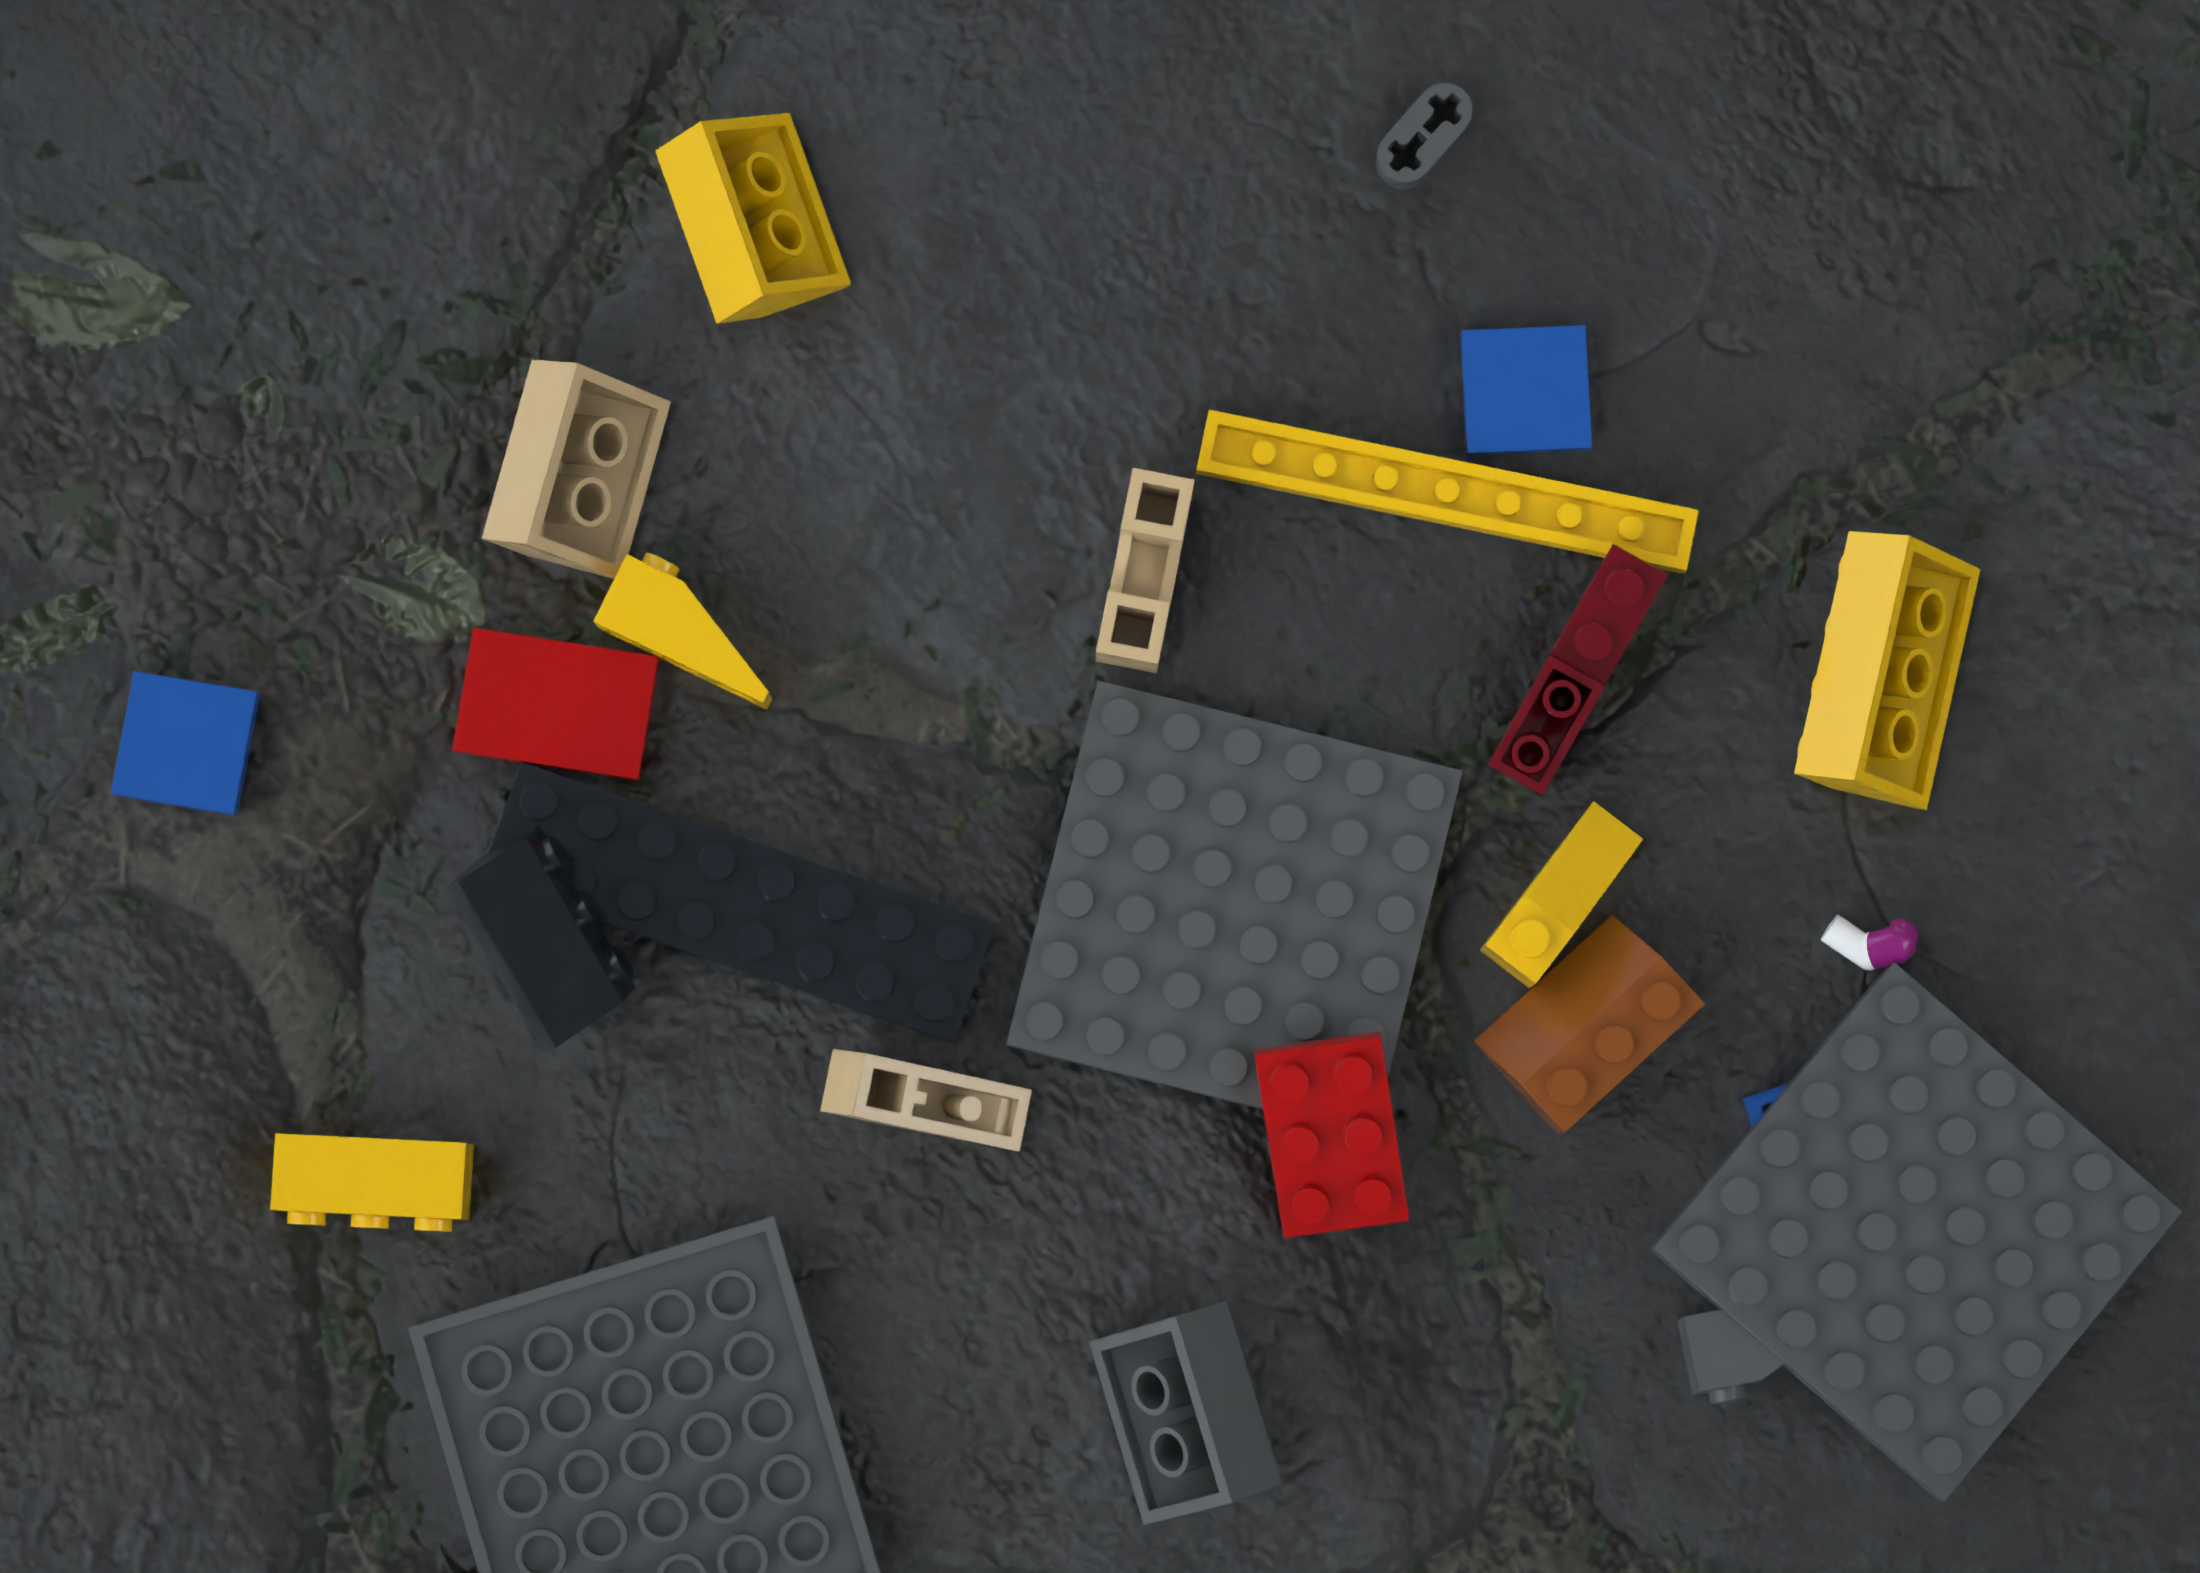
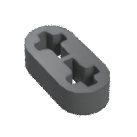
[1375,82,1473,190]

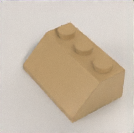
[481,360,671,579]

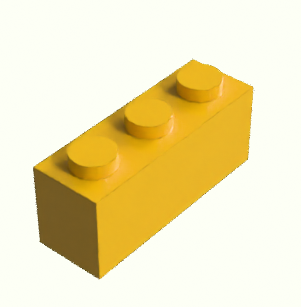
[270,1133,474,1232]

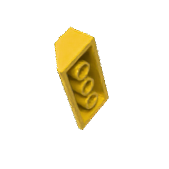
[1794,531,1981,810]

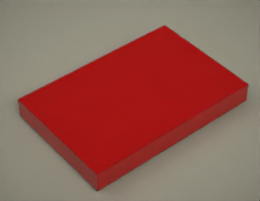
[452,627,660,782]

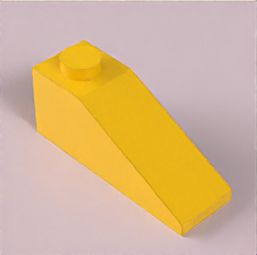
[593,552,772,710]
[1480,801,1643,988]

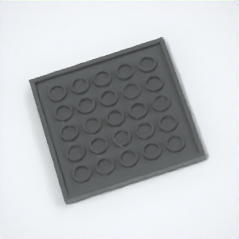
[1006,680,1463,1110]
[1650,962,2182,1502]
[408,1216,882,1573]

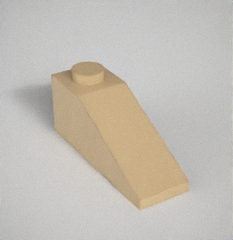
[820,1049,1032,1152]

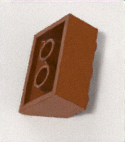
[1473,915,1705,1135]

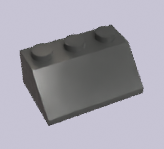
[1089,1300,1282,1525]

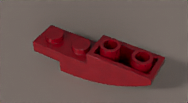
[1488,543,1668,795]

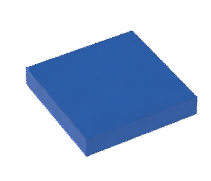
[1460,325,1592,457]
[110,671,260,817]

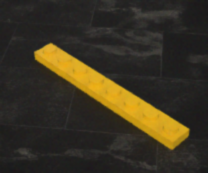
[1196,410,1699,574]

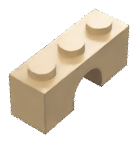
[1096,468,1195,673]

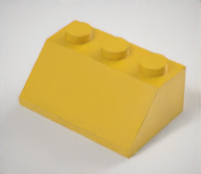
[655,113,851,324]

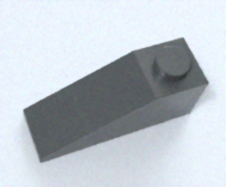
[1677,1284,1874,1405]

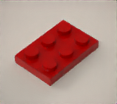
[1254,1031,1409,1238]

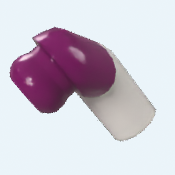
[1820,914,1919,970]

